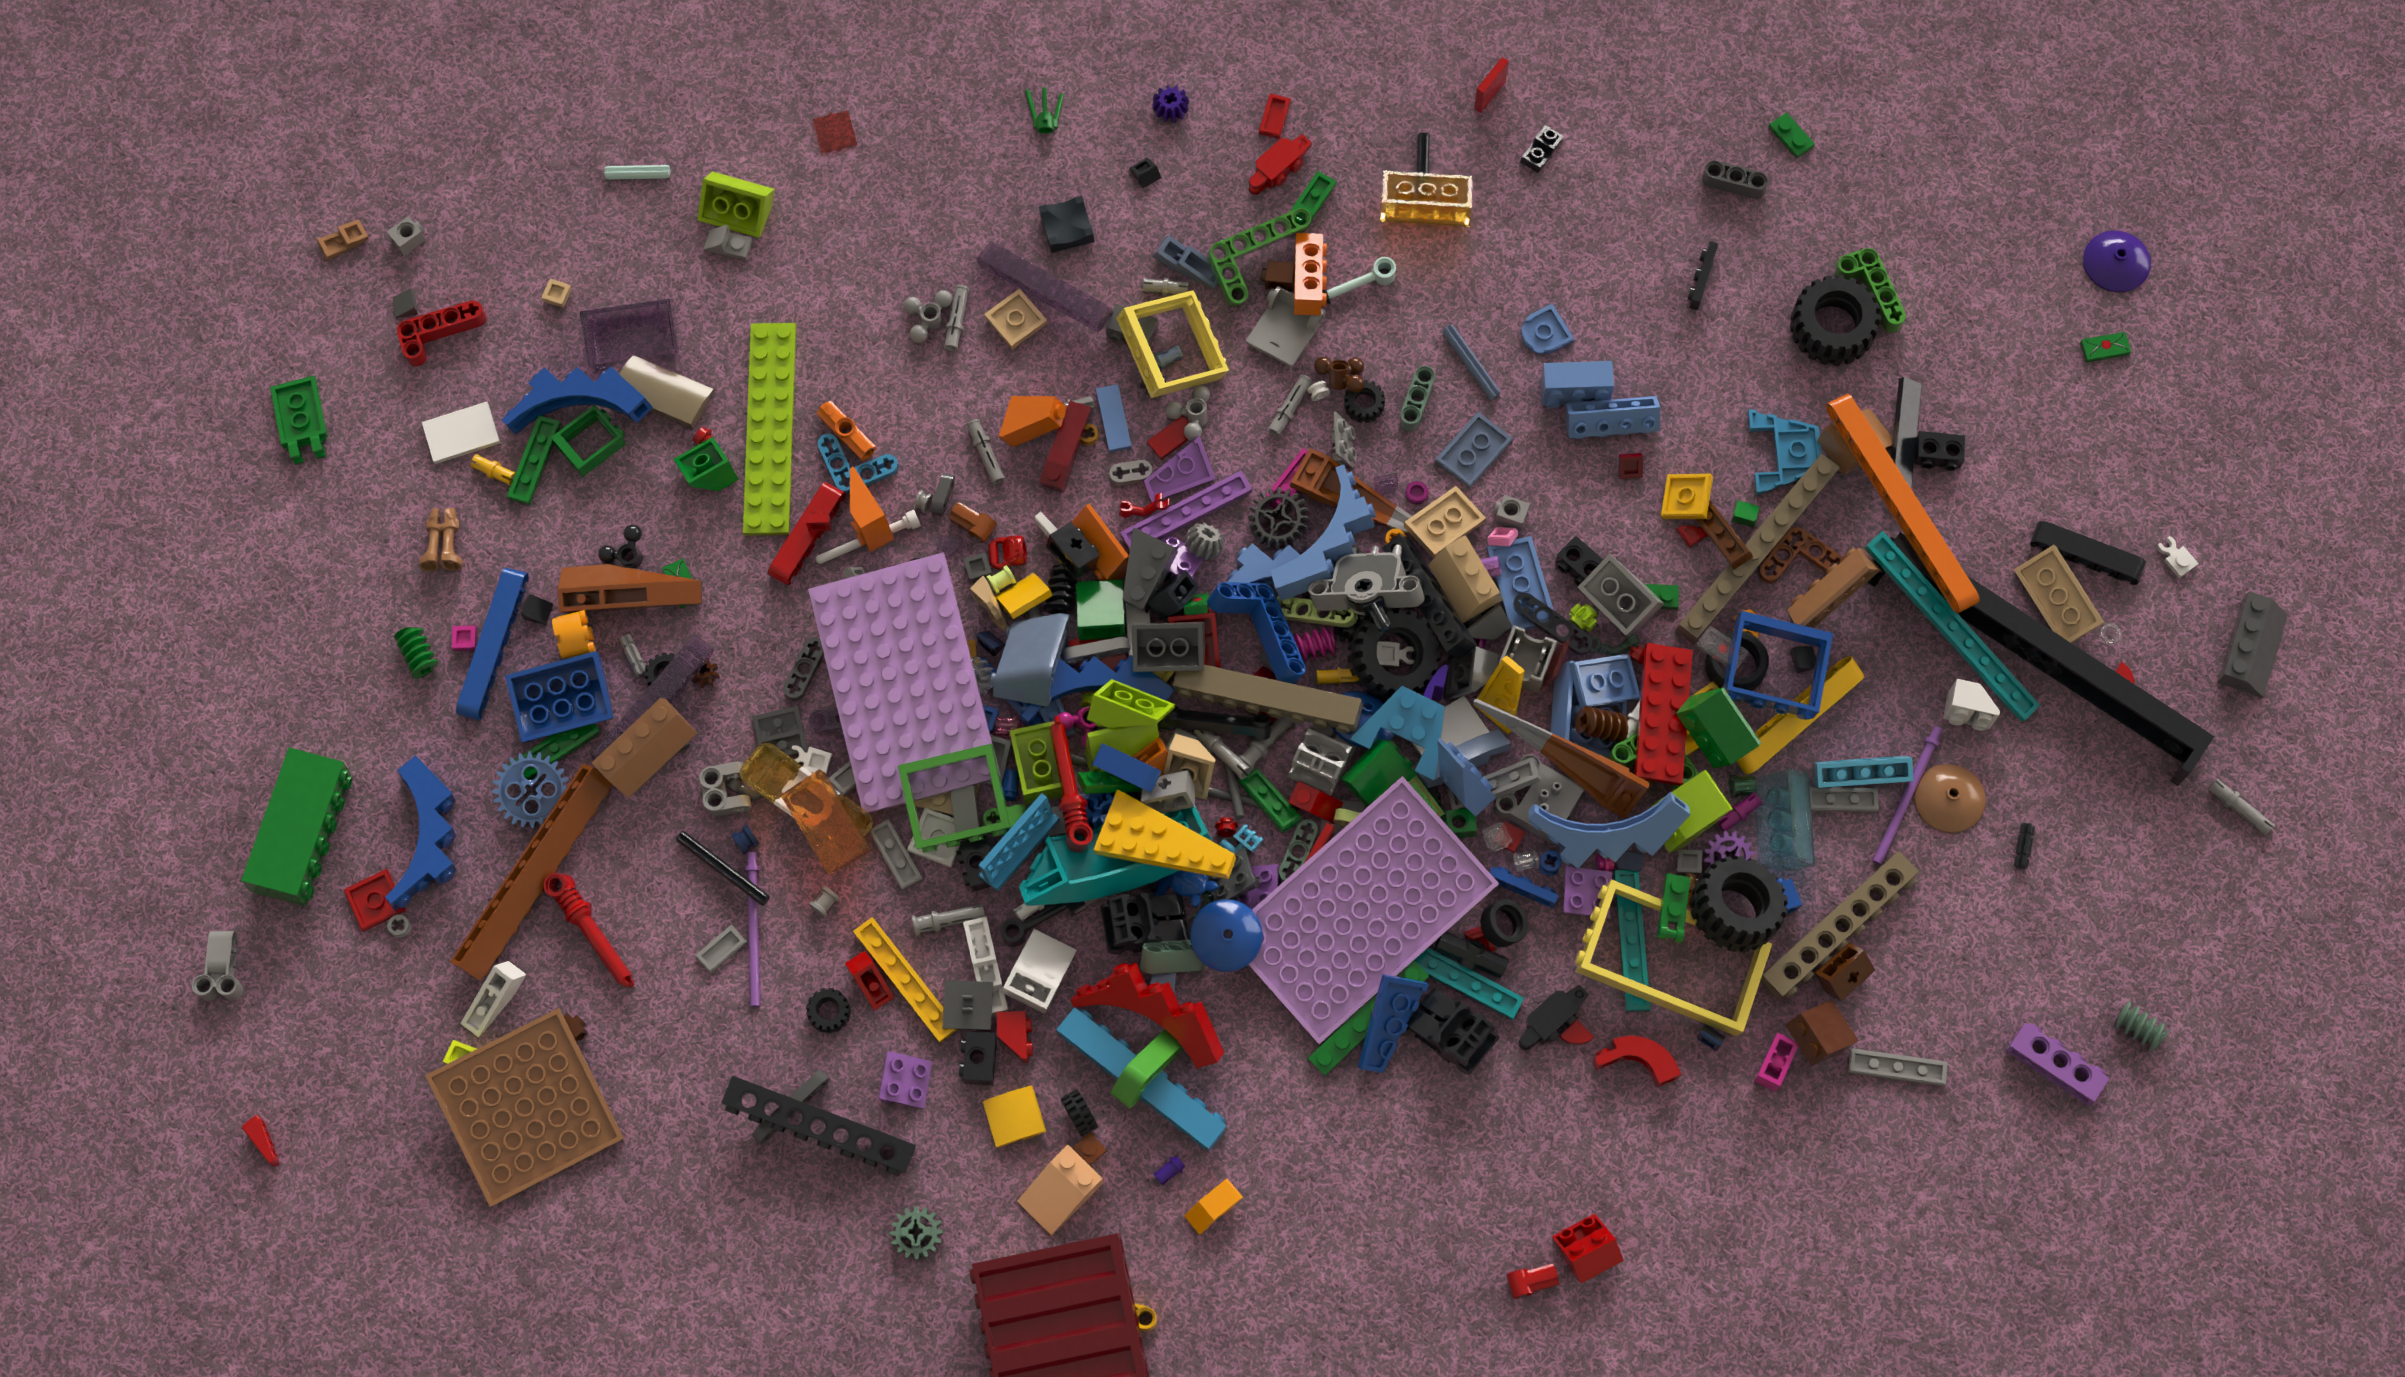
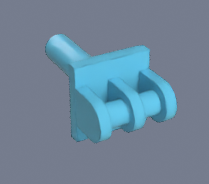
[1219,824,1264,853]

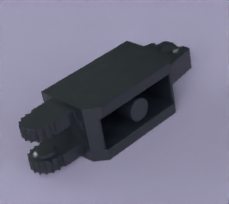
[1518,985,1589,1051]

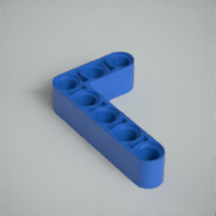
[1207,582,1306,684]

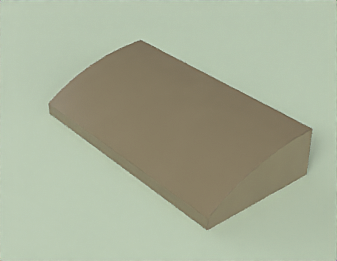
[620,355,714,429]

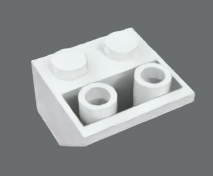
[1943,679,2000,731]

